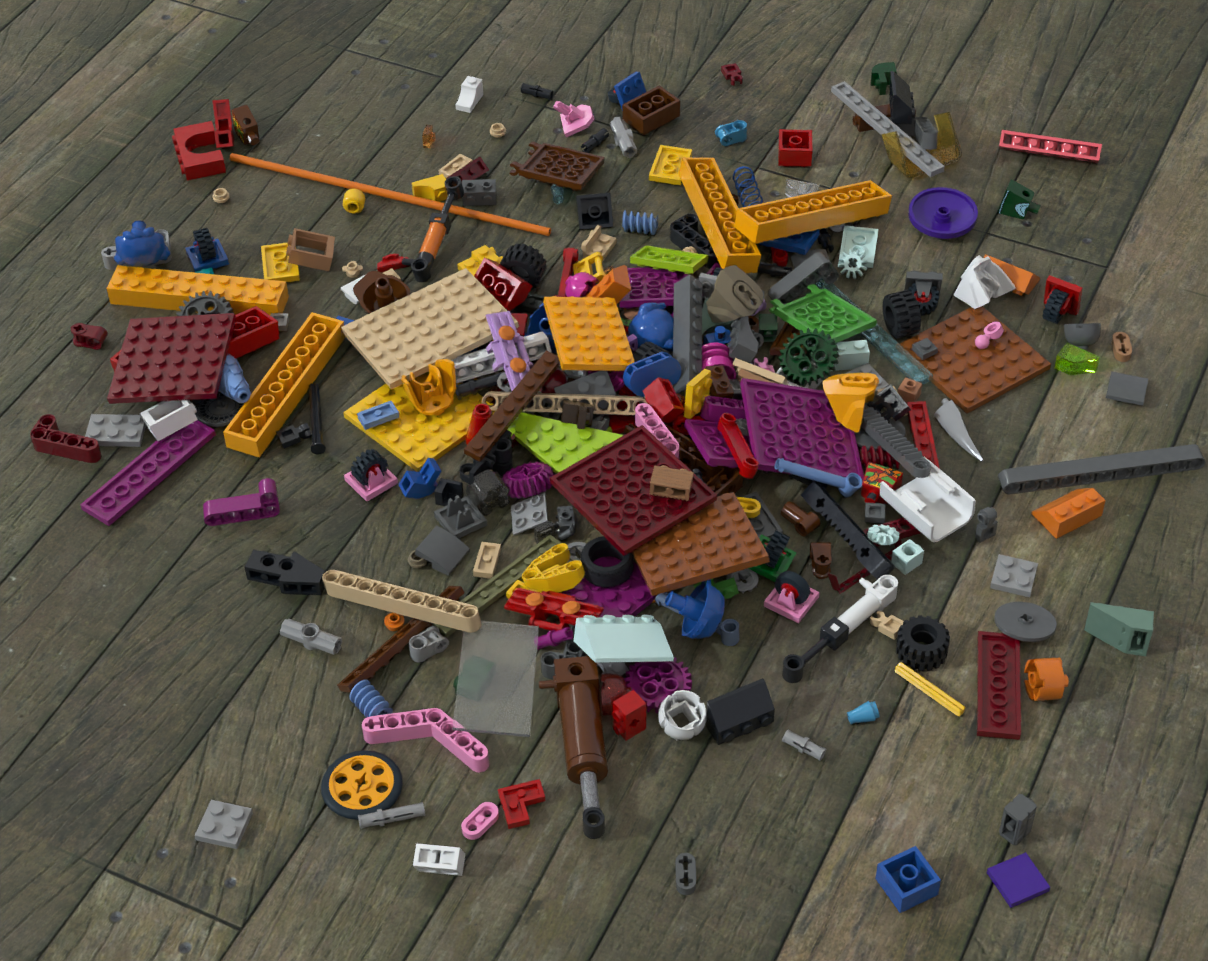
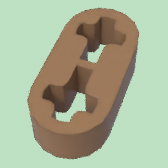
[1111,332,1132,362]

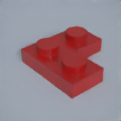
[498,779,546,829]

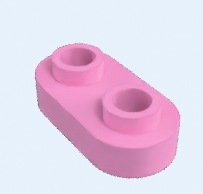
[461,802,499,840]

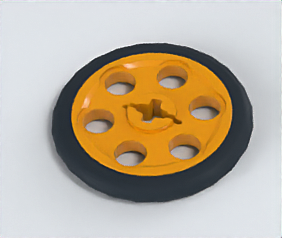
[321,750,403,820]

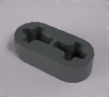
[675,853,696,895]

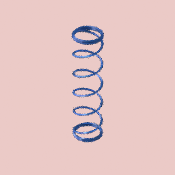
[733,166,763,207]

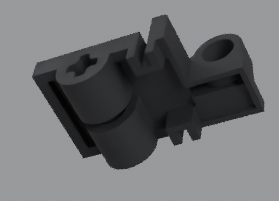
[459,430,513,488]

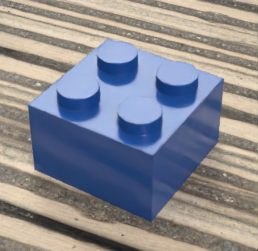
[875,846,941,913]

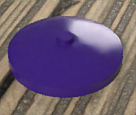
[908,187,978,239]

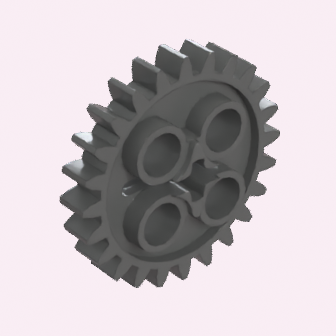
[176,291,234,316]

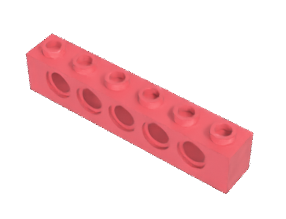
[999,130,1102,163]

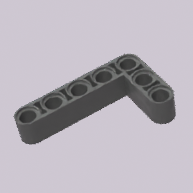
[880,117,938,150]

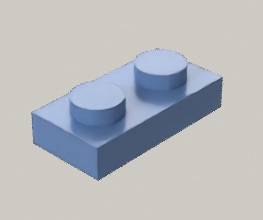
[357,401,399,430]

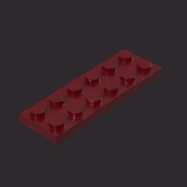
[977,631,1021,740]

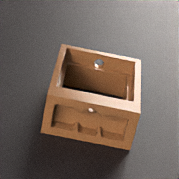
[286,228,335,271]

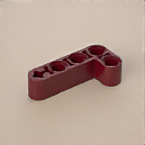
[30,414,102,463]

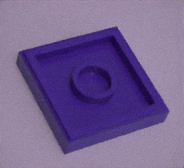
[987,852,1050,908]

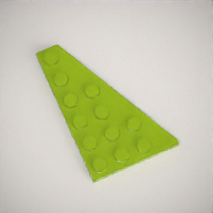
[507,412,623,474]

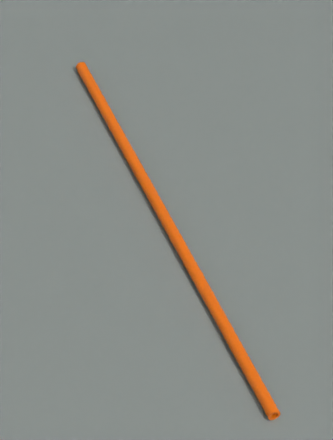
[230,153,551,236]

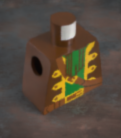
[232,104,259,145]

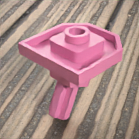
[553,101,594,137]

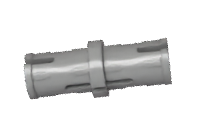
[782,729,826,761]

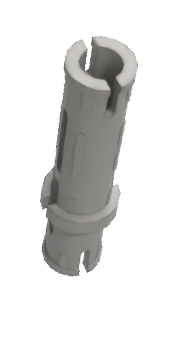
[358,802,425,829]

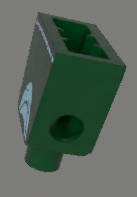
[997,179,1041,219]

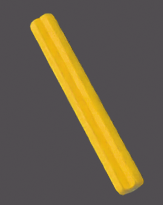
[895,662,965,716]

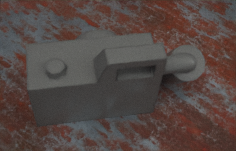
[553,506,575,541]

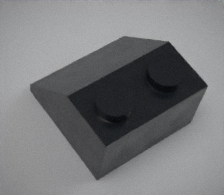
[576,193,613,230]

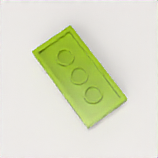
[630,245,708,274]

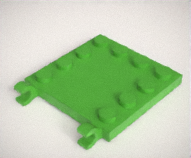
[769,284,877,343]

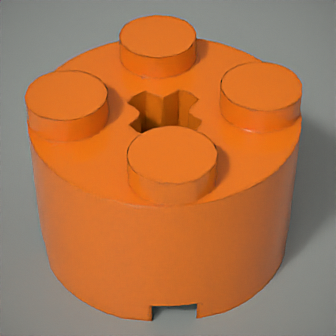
[1024,657,1069,701]

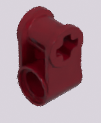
[71,323,108,350]

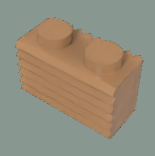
[649,465,694,501]

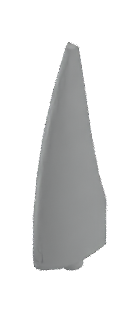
[934,398,984,462]

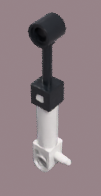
[782,575,898,683]

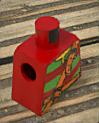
[861,462,903,504]

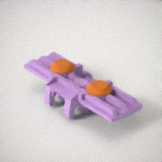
[485,311,534,391]

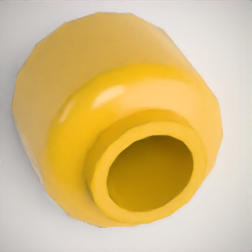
[343,189,365,214]

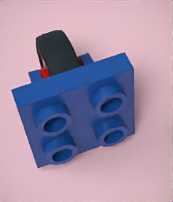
[608,72,646,112]

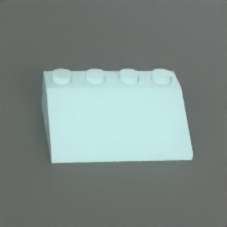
[574,615,674,663]

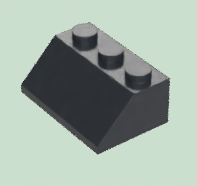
[889,71,915,124]
[706,678,775,745]

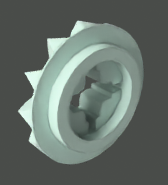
[867,524,899,545]

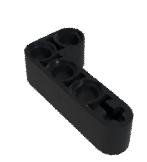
[670,213,719,269]

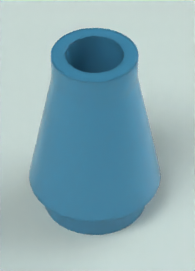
[847,701,880,724]

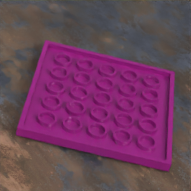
[740,378,864,481]

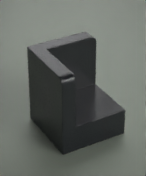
[434,478,464,506]

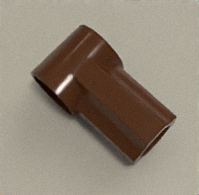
[781,501,821,537]

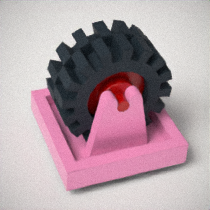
[344,449,398,501]

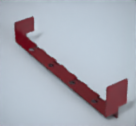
[828,538,902,594]

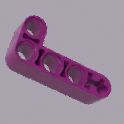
[700,396,746,422]
[203,478,280,526]

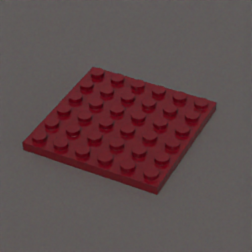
[107,313,236,404]
[550,425,717,556]

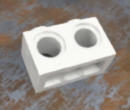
[413,843,465,876]

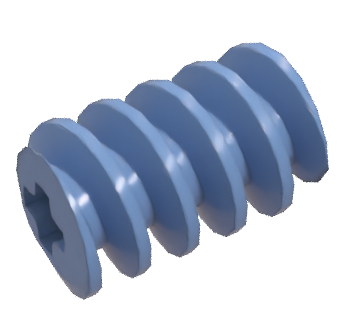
[622,210,659,235]
[349,680,393,718]

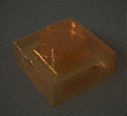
[422,125,436,148]

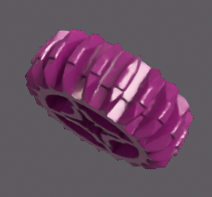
[502,462,554,499]

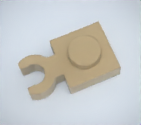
[870,611,904,640]

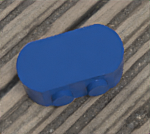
[623,352,681,397]

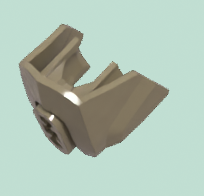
[706,265,763,323]

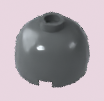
[1064,323,1101,349]

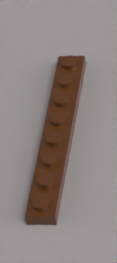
[464,350,560,462]
[337,586,465,693]

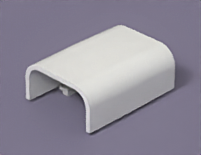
[880,456,976,542]

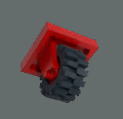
[1042,275,1083,324]

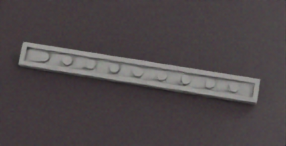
[831,81,945,177]

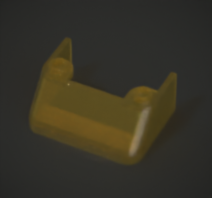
[881,112,962,178]

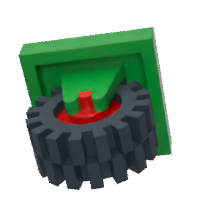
[748,530,797,582]

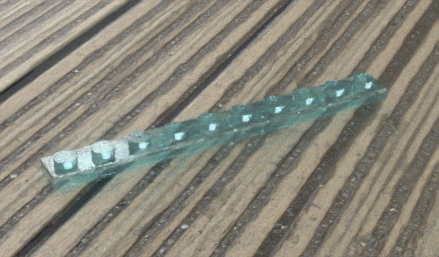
[815,278,933,385]

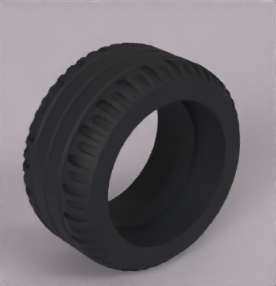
[580,536,634,588]

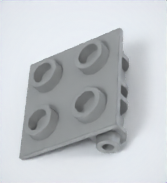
[511,492,549,535]

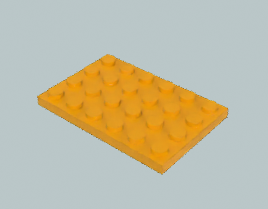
[543,296,635,371]

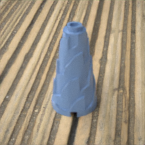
[218,354,251,403]

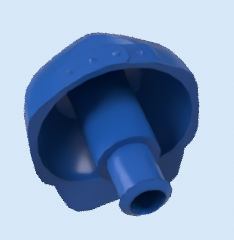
[665,579,725,639]

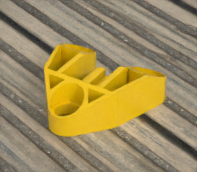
[522,543,585,593]

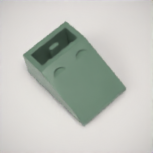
[1084,602,1154,656]

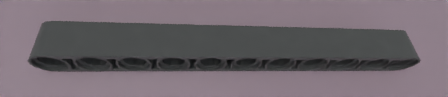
[998,444,1206,494]

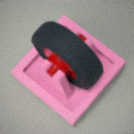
[764,571,819,624]

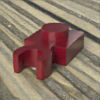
[721,63,743,86]

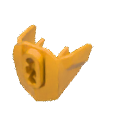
[401,359,456,415]
[823,373,879,433]

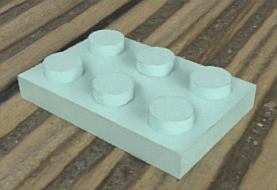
[838,225,879,268]

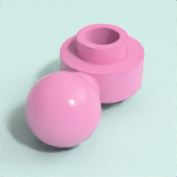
[975,322,1004,349]

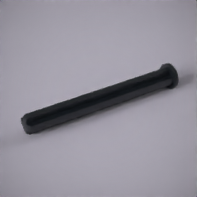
[309,383,326,455]

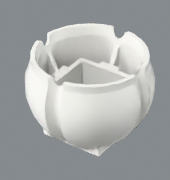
[658,690,707,741]

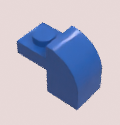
[398,458,441,499]

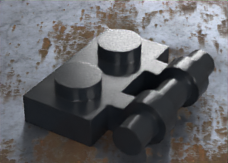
[867,384,911,424]

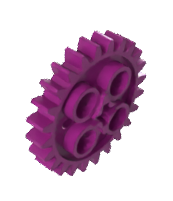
[624,657,692,713]

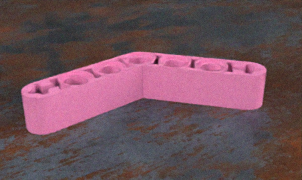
[635,403,679,459]
[362,708,489,773]

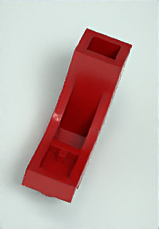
[213,99,234,148]

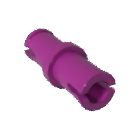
[534,627,574,650]

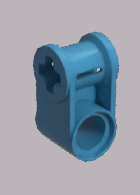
[715,120,747,146]

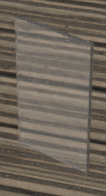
[452,621,539,737]

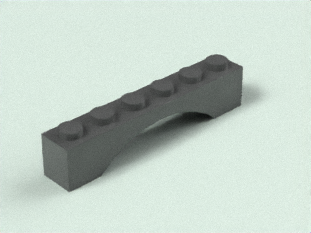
[728,290,765,363]

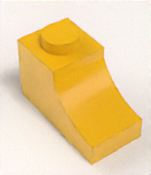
[412,174,448,202]

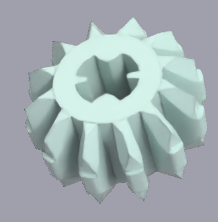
[838,249,868,279]

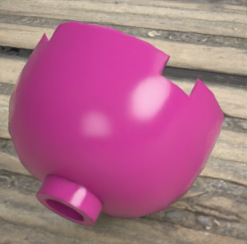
[565,272,599,297]

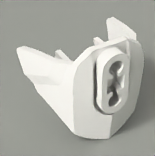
[954,255,1016,309]

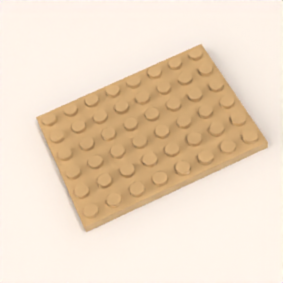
[341,268,519,389]

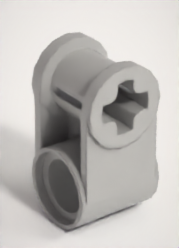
[409,626,449,662]

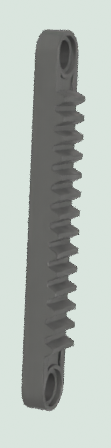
[861,404,931,478]

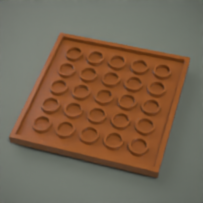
[896,306,1051,414]
[632,492,770,596]

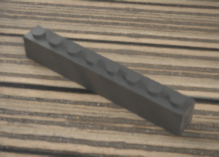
[673,274,702,405]

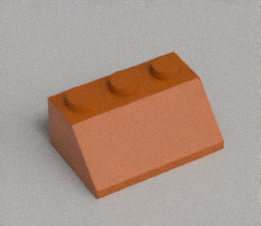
[984,254,1040,296]
[585,265,631,304]
[1031,488,1106,539]

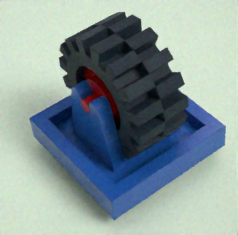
[185,227,229,272]

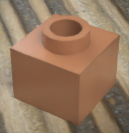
[898,377,922,403]

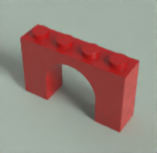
[172,121,226,180]

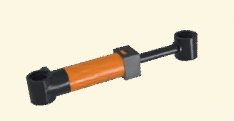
[402,176,464,282]

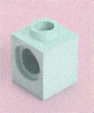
[891,539,924,575]

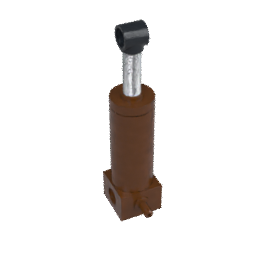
[539,656,608,839]

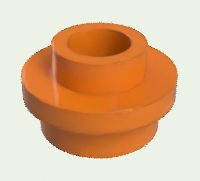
[384,612,405,631]

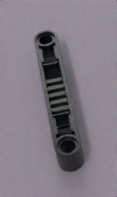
[801,481,895,580]

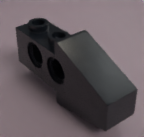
[244,549,325,595]

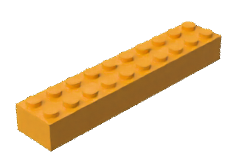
[679,157,761,274]
[734,180,892,244]
[106,265,289,315]
[223,312,346,458]

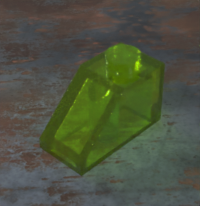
[1054,343,1100,375]

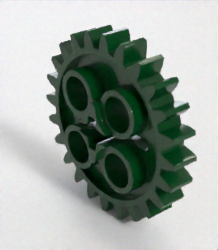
[779,328,839,386]

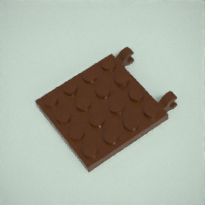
[509,142,605,190]

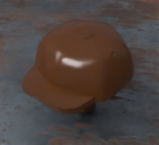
[353,271,410,314]

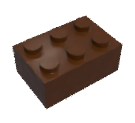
[622,85,680,135]

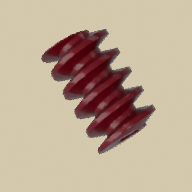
[860,445,900,470]

